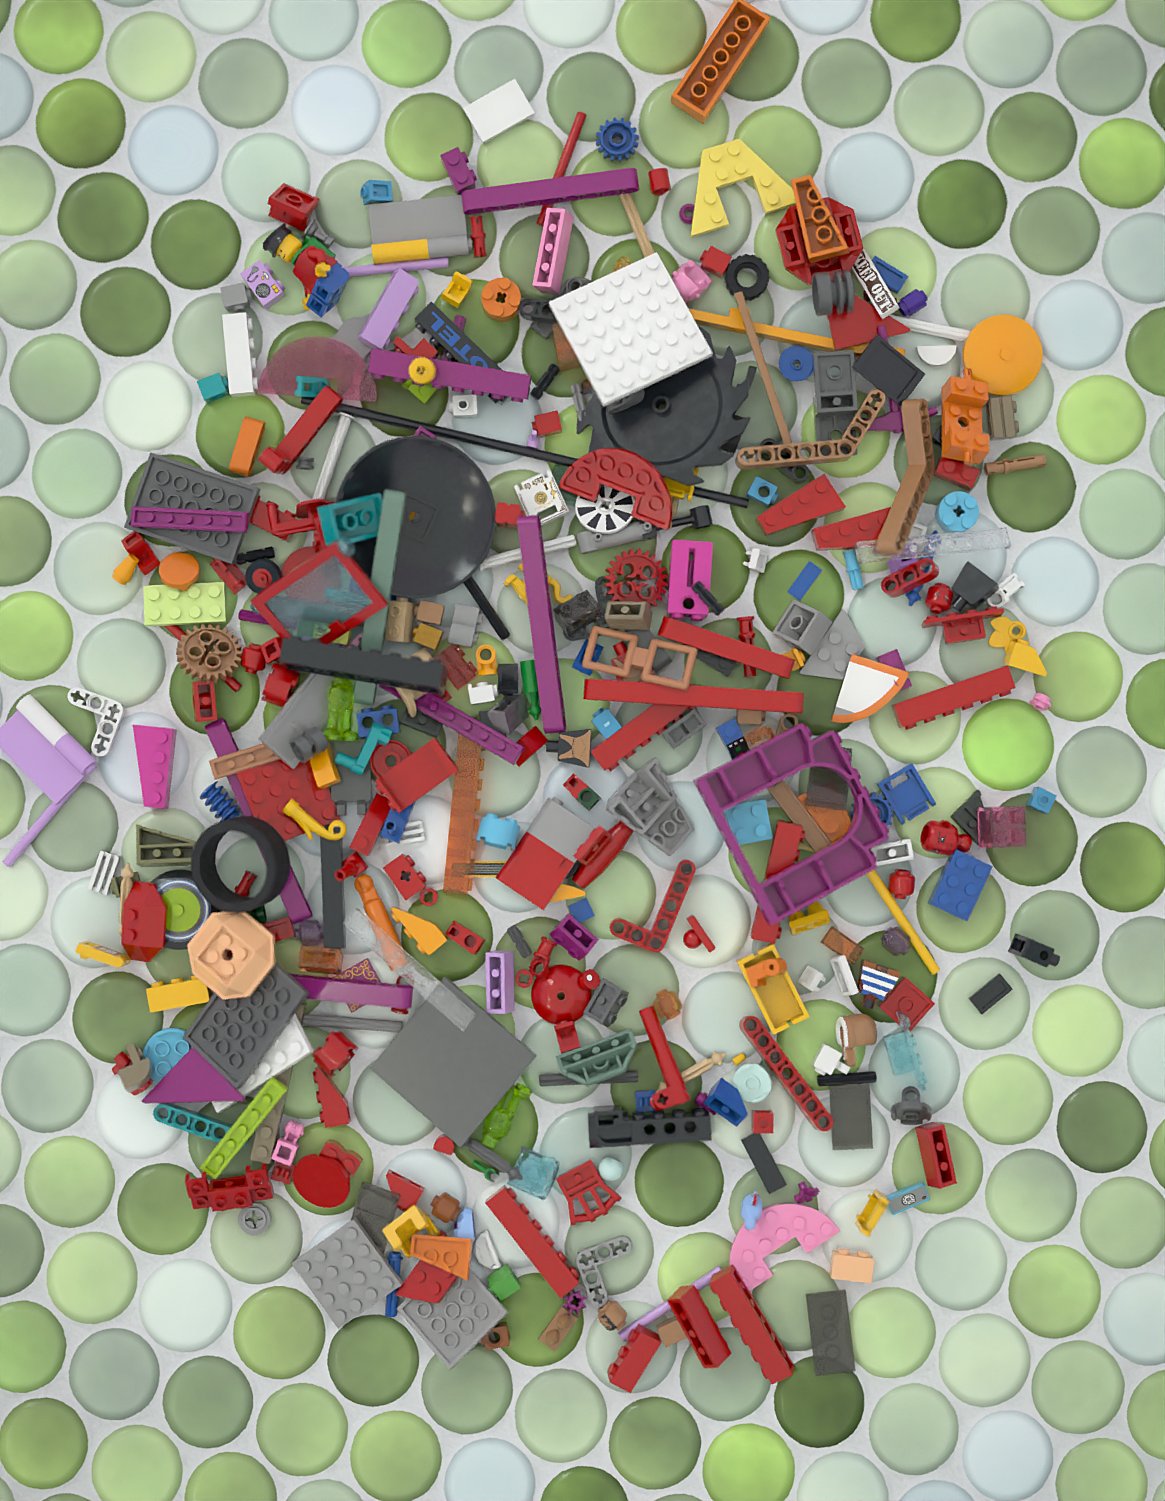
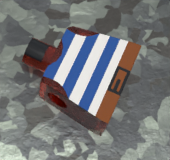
[857,959,901,1009]

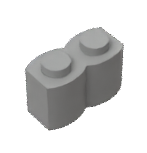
[448,603,483,648]

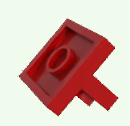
[267,183,320,232]

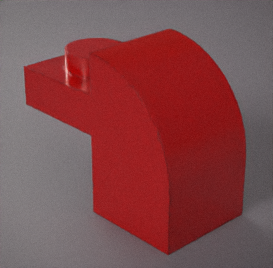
[393,337,439,359]

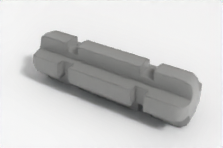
[571,383,586,421]

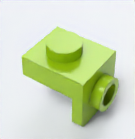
[402,379,437,404]

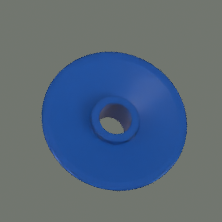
[779,346,814,381]

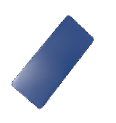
[788,561,822,600]

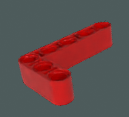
[258,385,343,475]
[609,859,696,952]

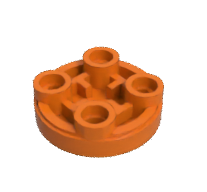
[159,552,200,591]

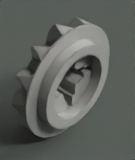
[238,1202,271,1235]

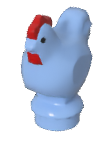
[741,1191,763,1230]

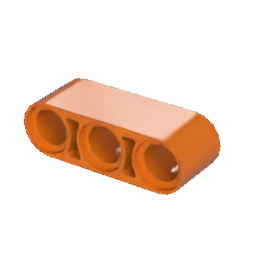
[229,416,265,477]

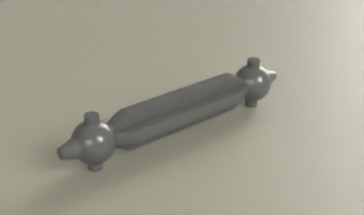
[461,1137,523,1181]

